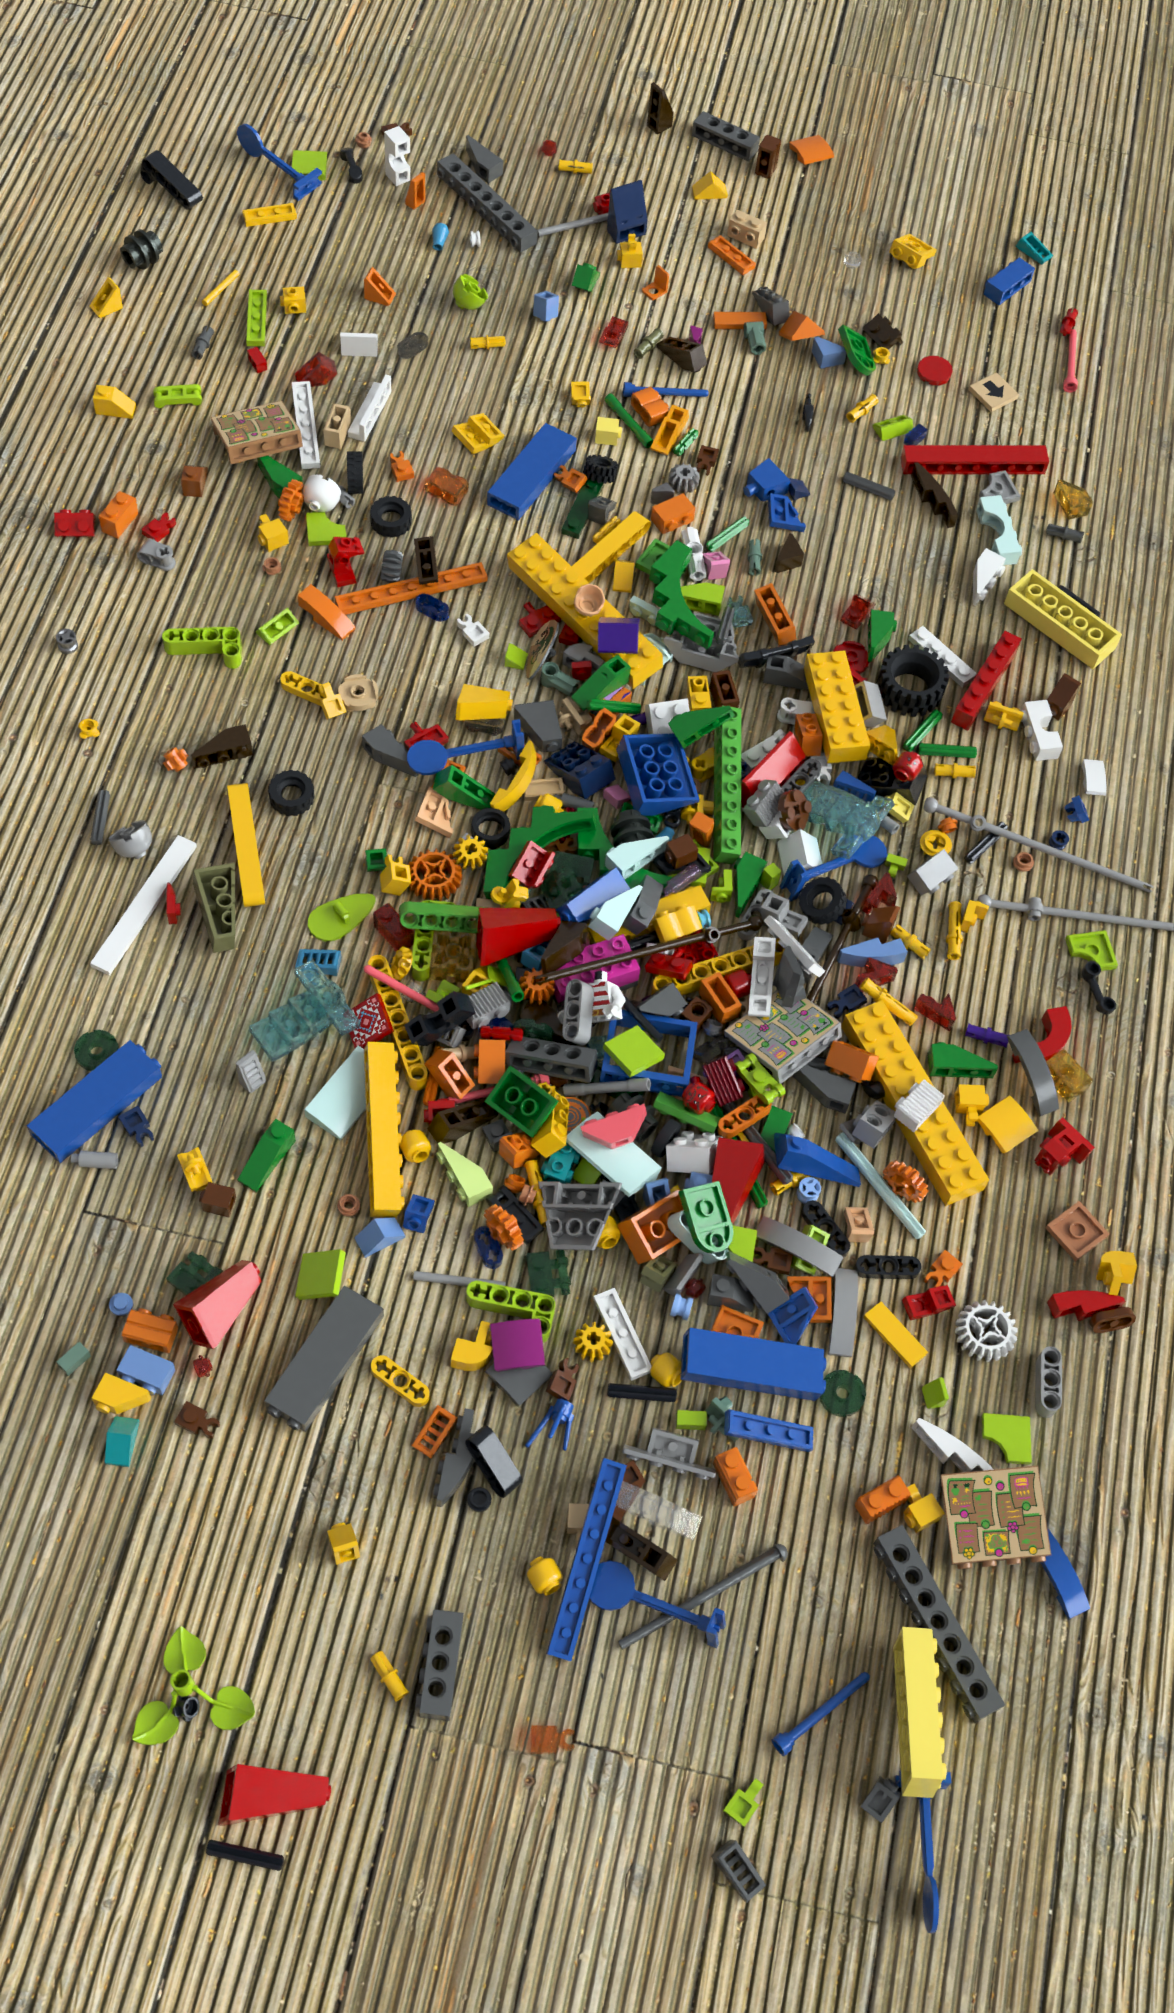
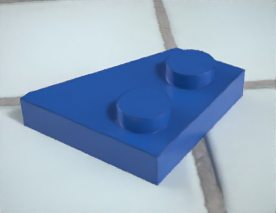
[768,493,806,532]
[768,1287,818,1345]

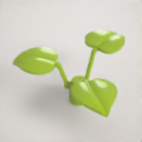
[132,1626,255,1745]

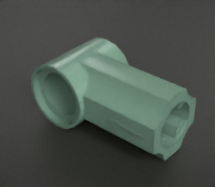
[744,321,766,355]
[540,662,579,697]

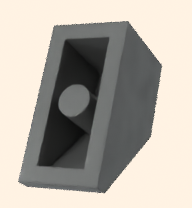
[636,983,687,1018]
[707,1274,754,1312]

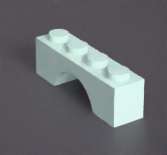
[976,495,1022,565]

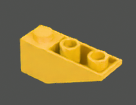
[866,725,898,765]
[531,1090,569,1158]

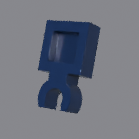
[827,983,867,1018]
[118,1106,154,1147]

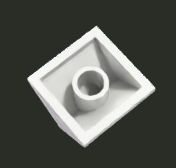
[340,332,378,357]
[777,829,824,877]

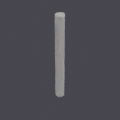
[413,1271,506,1286]

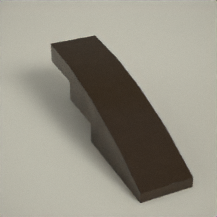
[911,462,958,528]

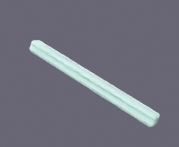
[835,1132,926,1239]

